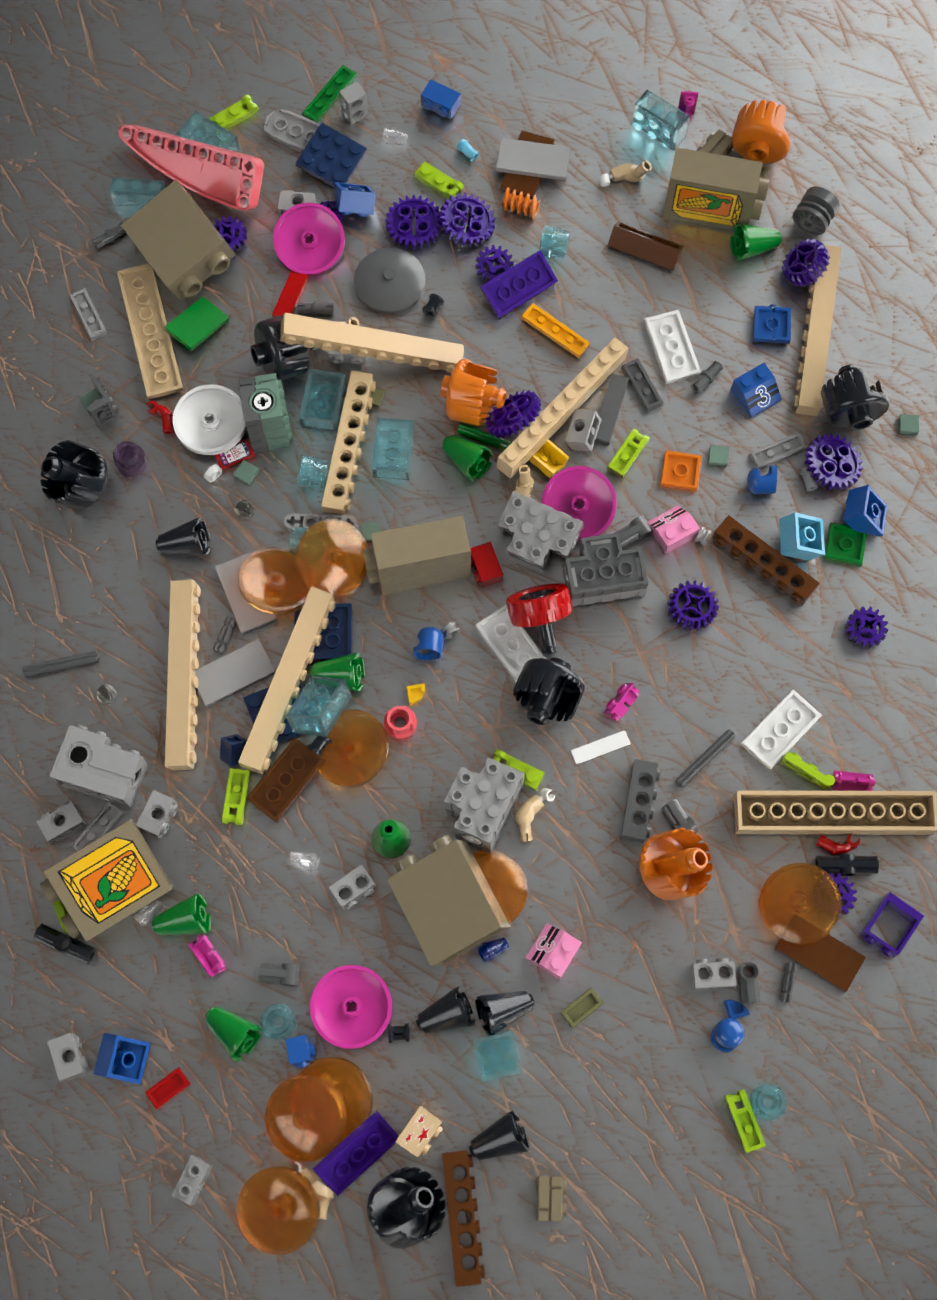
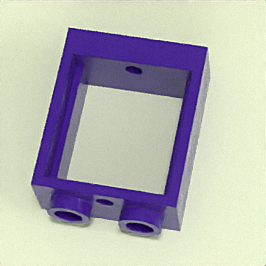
[860,892,924,958]

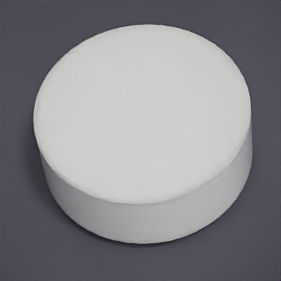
[204,464,222,483]

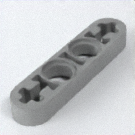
[284,513,357,535]

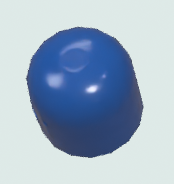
[747,465,777,495]
[412,627,444,660]
[710,1018,744,1053]

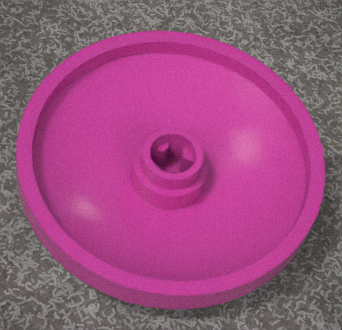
[273,203,345,276]
[542,466,617,542]
[310,965,392,1049]

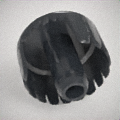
[250,314,315,381]
[821,364,890,430]
[40,440,108,509]
[513,657,585,725]
[367,1166,446,1249]

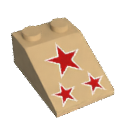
[395,1106,443,1158]

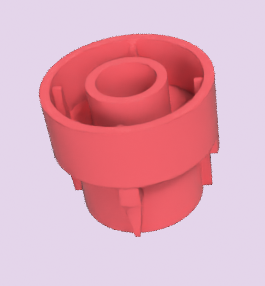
[384,705,417,741]

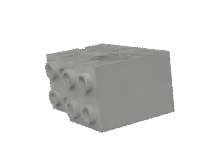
[49,724,148,808]

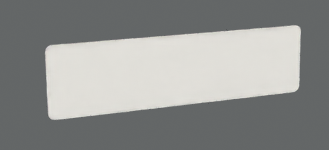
[571,731,630,764]

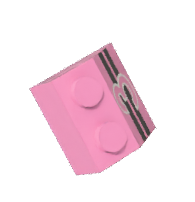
[648,505,700,554]
[525,924,582,980]

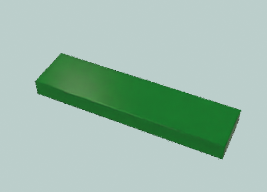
[302,65,357,123]

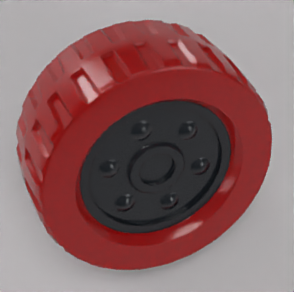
[506,583,573,655]

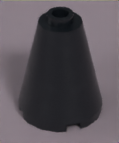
[155,518,210,555]
[416,986,475,1034]
[475,991,534,1036]
[469,1110,530,1160]

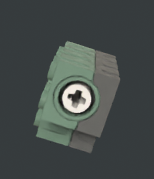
[239,373,293,453]

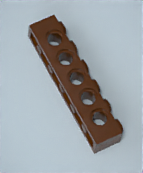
[712,515,819,606]
[442,1150,485,1287]

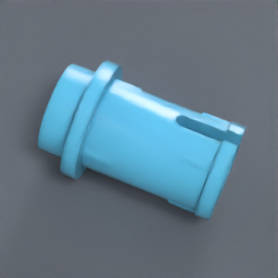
[457,139,479,162]

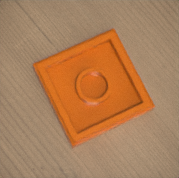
[660,450,702,492]

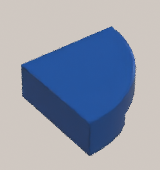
[723,1000,750,1019]

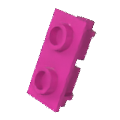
[677,91,699,123]
[603,683,639,721]
[833,770,875,791]
[188,934,225,978]

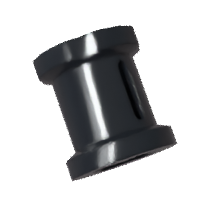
[422,294,444,318]
[308,731,333,757]
[388,1023,410,1043]

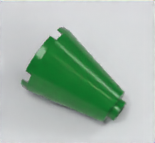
[730,224,782,260]
[442,435,494,482]
[309,653,365,691]
[371,819,411,858]
[152,894,211,935]
[205,1006,262,1062]

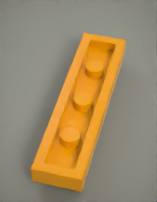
[521,303,590,359]

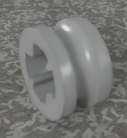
[695,527,711,546]
[440,622,460,640]

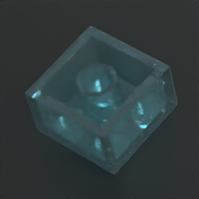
[472,1030,522,1083]

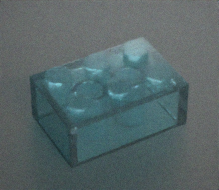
[632,90,690,151]
[175,111,240,161]
[299,369,347,433]
[372,418,415,480]
[286,676,352,737]

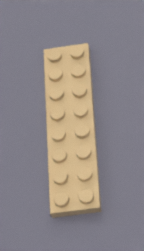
[117,263,184,400]

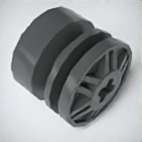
[792,186,840,235]

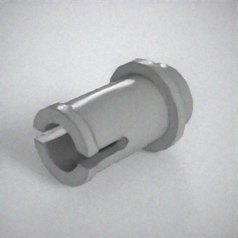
[800,466,818,491]

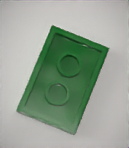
[165,297,229,351]

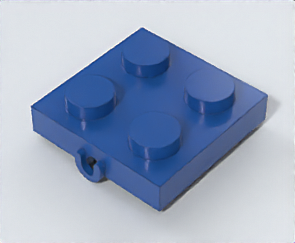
[753,304,791,344]

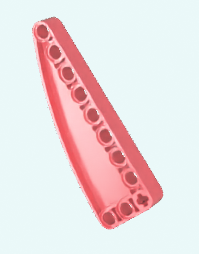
[119,125,264,210]

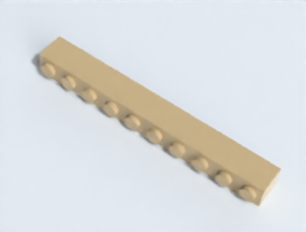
[793,245,842,416]
[280,313,464,373]
[496,337,629,479]
[165,579,201,771]
[238,586,336,774]

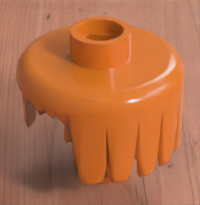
[732,100,791,164]
[440,359,506,426]
[639,828,713,901]

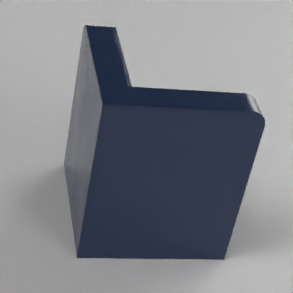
[220,734,247,766]

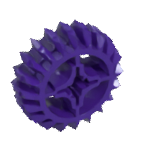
[782,239,830,287]
[667,580,719,631]

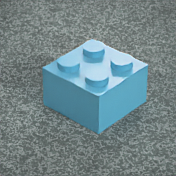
[779,513,825,561]

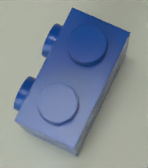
[421,80,461,119]
[285,1035,317,1069]

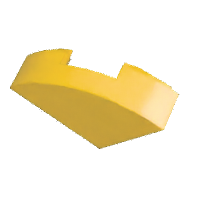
[406,683,425,706]

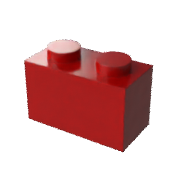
[470,541,504,588]

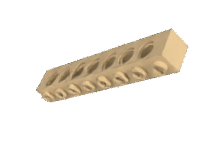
[321,370,376,515]

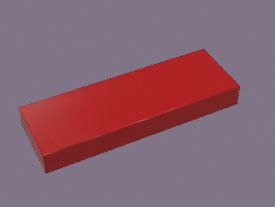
[272,270,309,317]

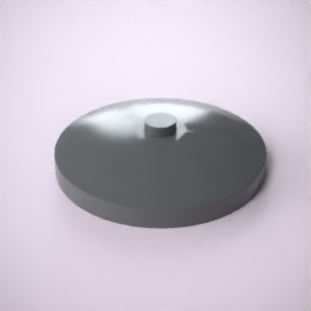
[354,248,426,315]

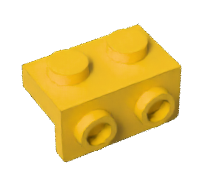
[529,439,569,478]

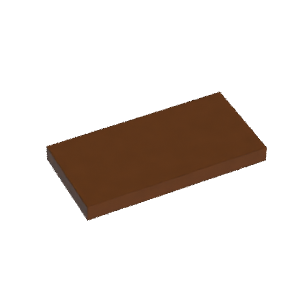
[500,130,555,199]
[246,737,326,823]
[774,914,866,992]

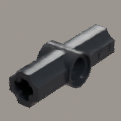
[815,853,879,876]
[33,923,96,965]

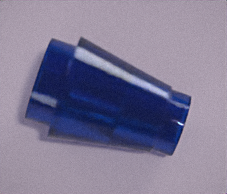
[477,937,509,962]

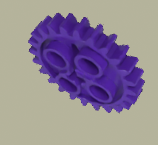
[439,193,496,248]
[385,195,442,250]
[485,390,542,439]
[804,433,864,491]

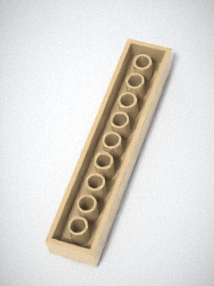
[734,791,937,835]

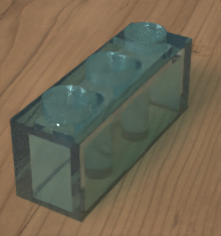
[110,177,167,206]

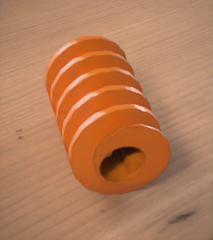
[501,187,541,219]

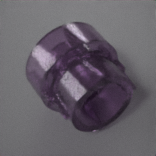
[113,440,147,477]

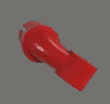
[146,401,175,434]
[816,834,860,856]

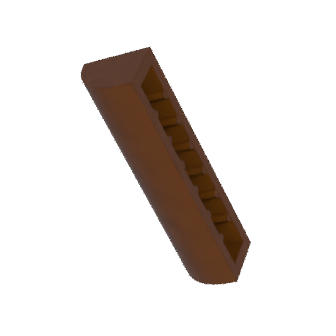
[607,221,684,270]

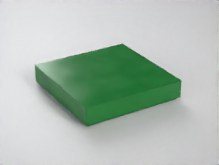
[824,522,867,566]

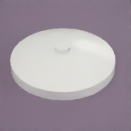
[173,385,246,455]

